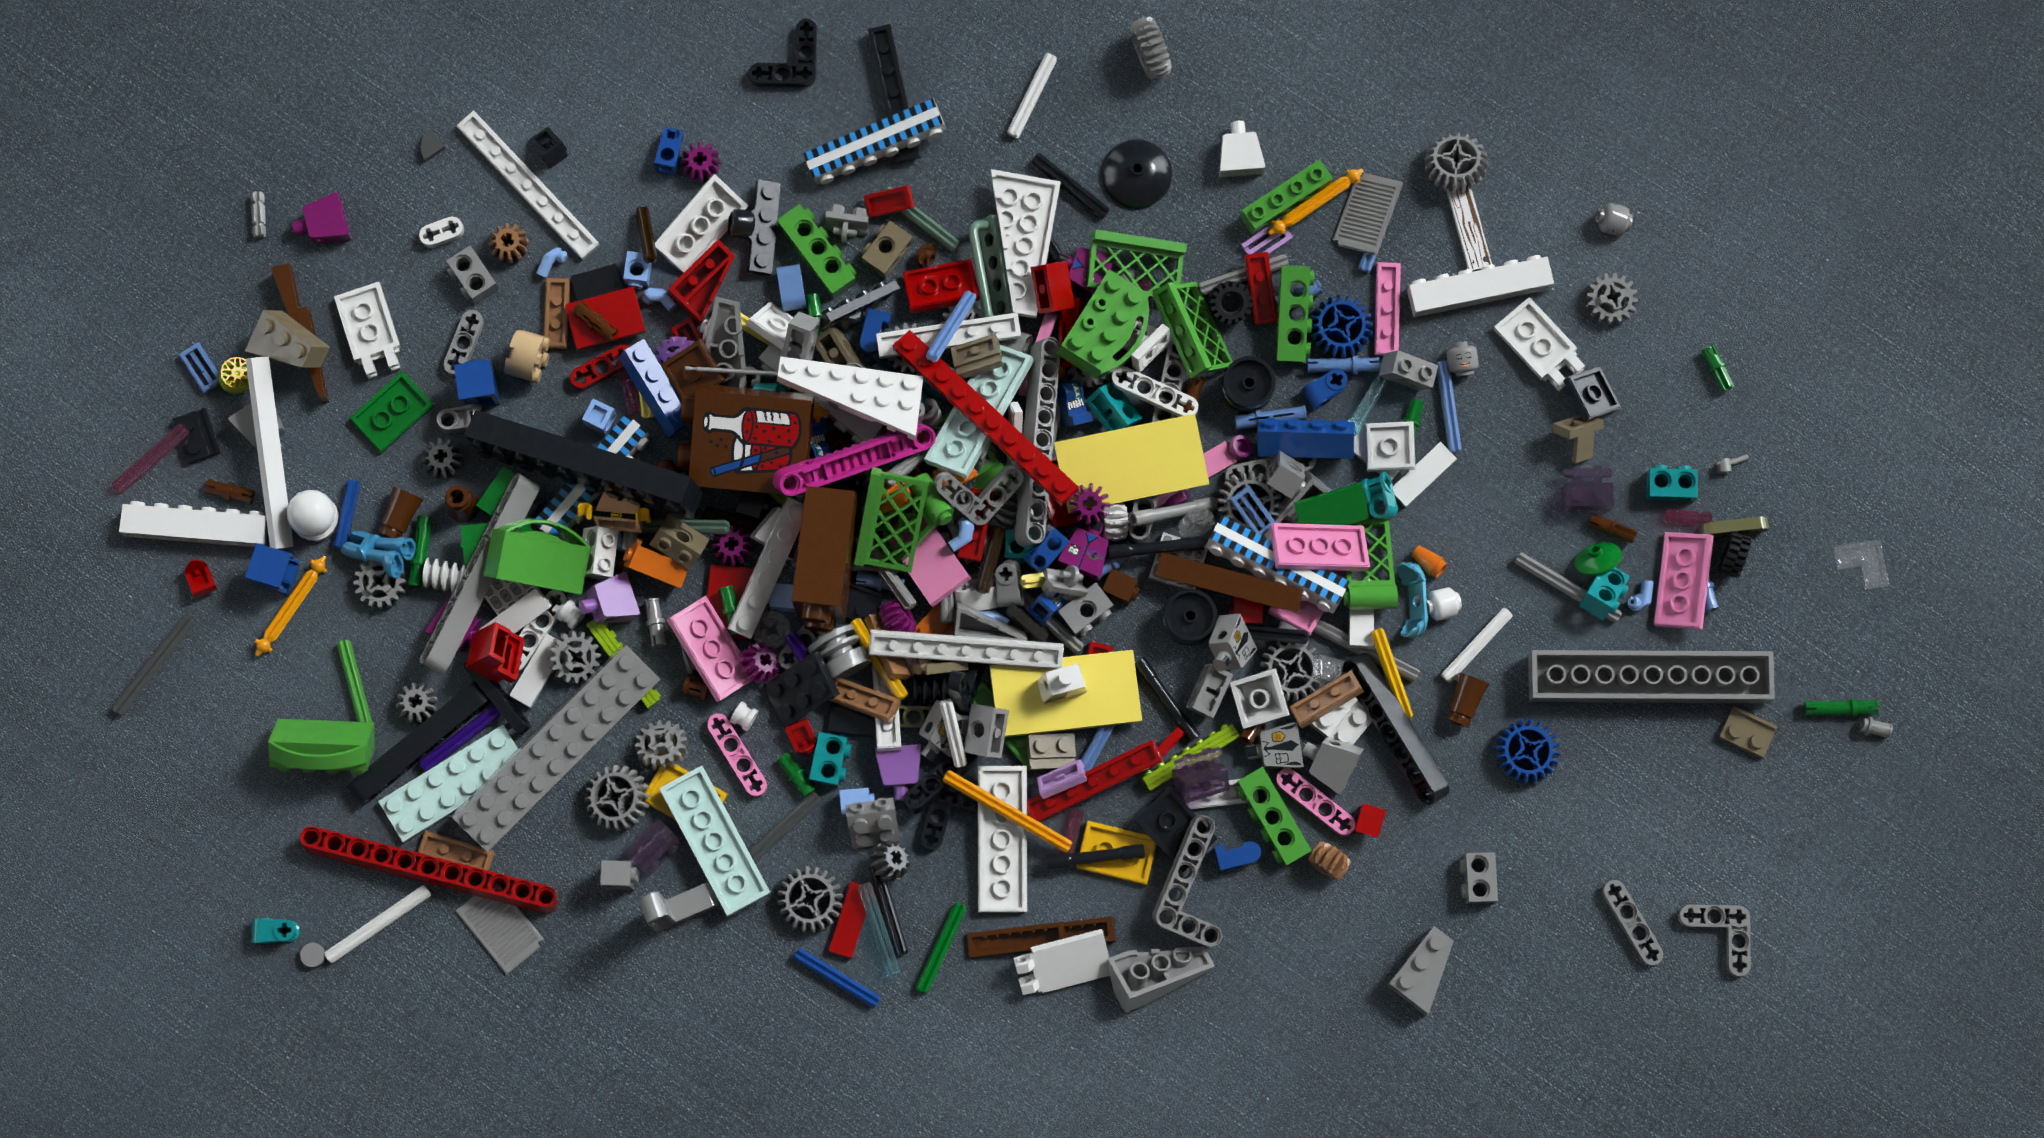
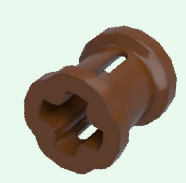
[681,675,709,702]

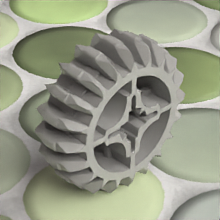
[1130,16,1171,80]
[1424,131,1488,193]
[1217,471,1281,530]
[1259,641,1324,703]
[584,765,650,831]
[777,866,843,933]

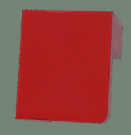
[1353,803,1386,838]

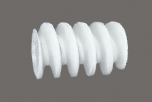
[422,557,467,593]

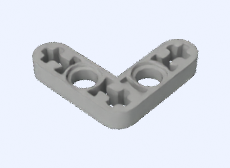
[933,465,1023,525]
[1678,905,1751,977]

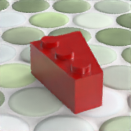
[667,239,735,325]

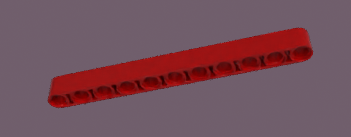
[300,826,558,914]

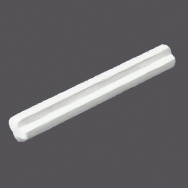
[1008,53,1057,138]
[1441,608,1513,683]

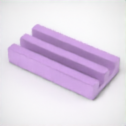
[1241,218,1293,255]
[1037,759,1087,799]

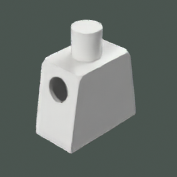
[1219,121,1265,177]

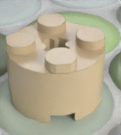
[505,330,551,383]

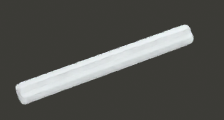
[324,885,431,963]

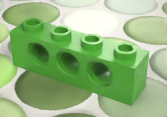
[1240,159,1333,236]
[777,204,857,300]
[1276,265,1314,362]
[1235,767,1312,867]

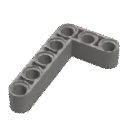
[1152,815,1222,947]
[638,882,721,932]

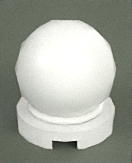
[287,490,339,542]

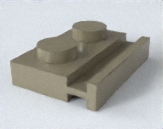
[951,333,1004,379]
[908,659,968,675]
[1718,706,1778,759]
[1026,733,1076,770]

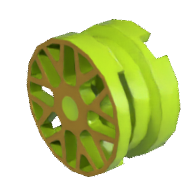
[218,357,249,394]

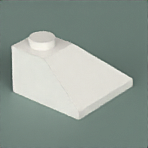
[1230,668,1289,729]

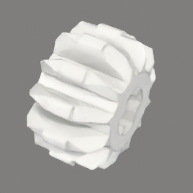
[1099,502,1129,541]

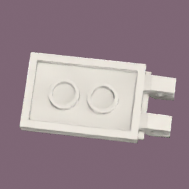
[334,282,401,380]
[1493,297,1585,391]
[1013,929,1110,995]

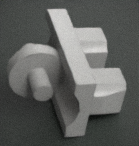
[825,204,868,242]
[1041,565,1088,601]

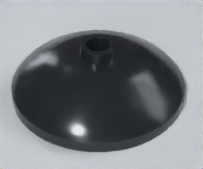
[1102,139,1172,209]

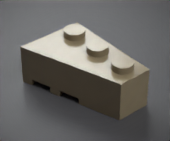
[245,310,330,368]

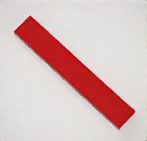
[1027,739,1164,822]

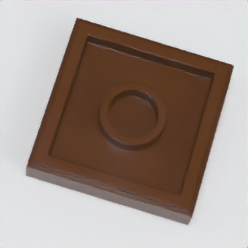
[661,339,726,401]

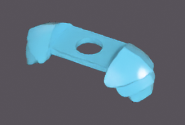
[1396,562,1428,638]

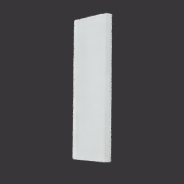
[978,766,1027,912]

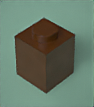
[1102,569,1140,606]

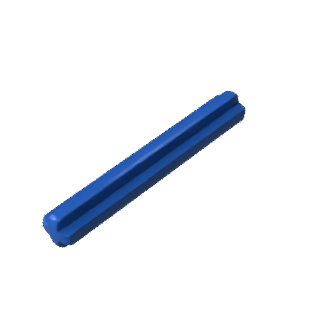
[793,948,880,1008]

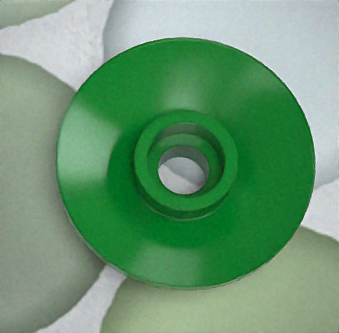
[1574,542,1622,576]

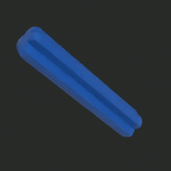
[332,480,361,550]

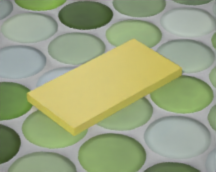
[1054,414,1209,513]
[989,650,1142,737]

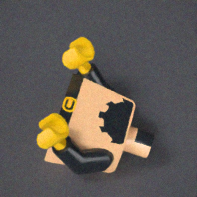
[577,492,653,533]

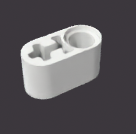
[953,578,998,611]

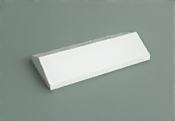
[655,174,748,273]

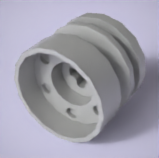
[808,624,872,680]

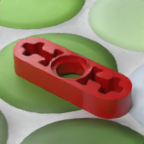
[570,345,629,390]

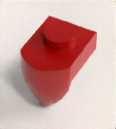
[185,559,217,598]
[785,718,817,755]

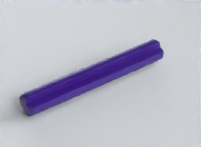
[419,705,502,771]

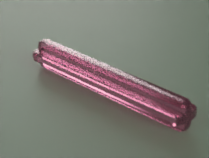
[112,423,189,493]

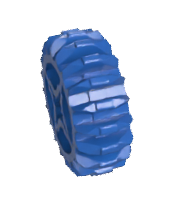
[1310,294,1373,358]
[1494,719,1560,784]

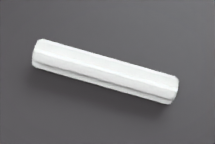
[940,699,967,767]

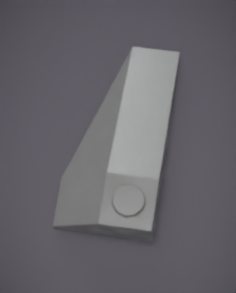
[705,297,747,388]

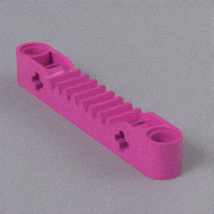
[772,422,936,496]

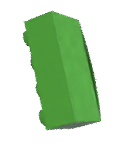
[1056,269,1149,379]
[483,519,591,595]
[268,719,375,775]

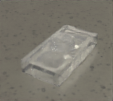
[1313,655,1345,683]

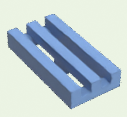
[178,342,219,395]
[1229,485,1276,535]

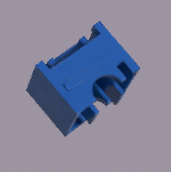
[454,359,501,407]
[245,543,300,596]

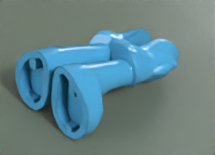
[341,531,416,578]

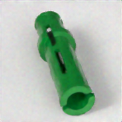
[407,515,433,588]
[1804,698,1879,717]

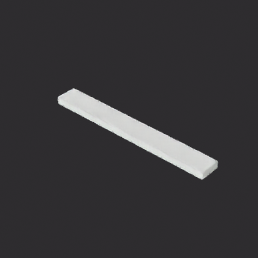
[456,110,600,261]
[245,357,294,549]
[869,629,1064,669]

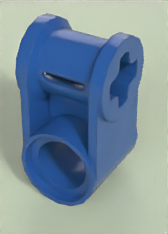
[1301,369,1347,410]

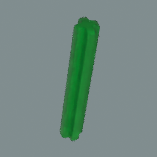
[916,902,966,994]

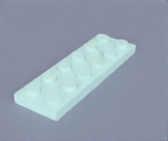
[924,345,1034,478]
[378,725,518,843]
[659,766,771,917]

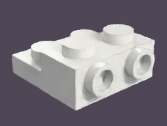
[1309,697,1372,745]

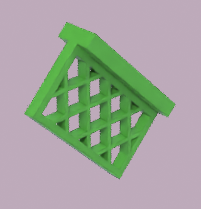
[1086,229,1187,298]
[1152,282,1233,379]
[854,467,929,573]

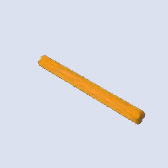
[943,770,1072,852]

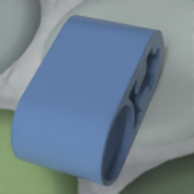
[776,264,807,311]

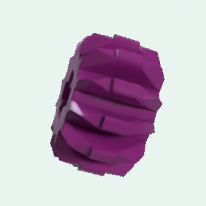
[680,142,721,183]
[1069,483,1110,524]
[712,526,753,567]
[879,598,917,632]
[738,642,781,684]

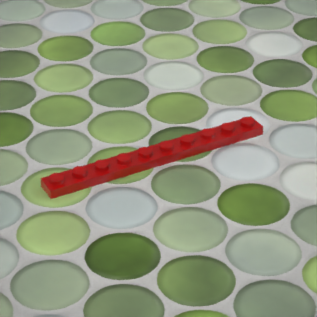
[892,330,1079,506]

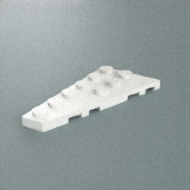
[991,169,1061,319]
[777,356,924,441]

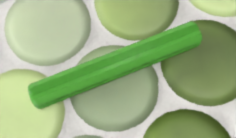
[337,640,372,722]

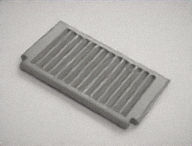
[1333,173,1403,256]
[456,884,544,975]

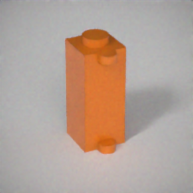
[623,538,689,588]

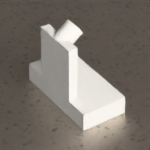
[1123,324,1171,373]

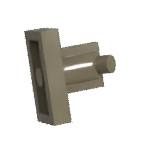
[1552,415,1604,464]

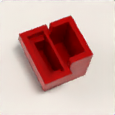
[466,622,525,683]

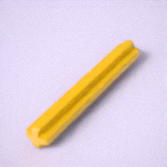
[850,618,908,701]
[1371,628,1413,718]

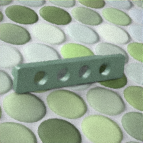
[969,214,1013,317]

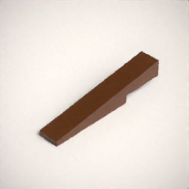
[271,263,329,403]
[1155,552,1304,613]
[967,916,1117,958]

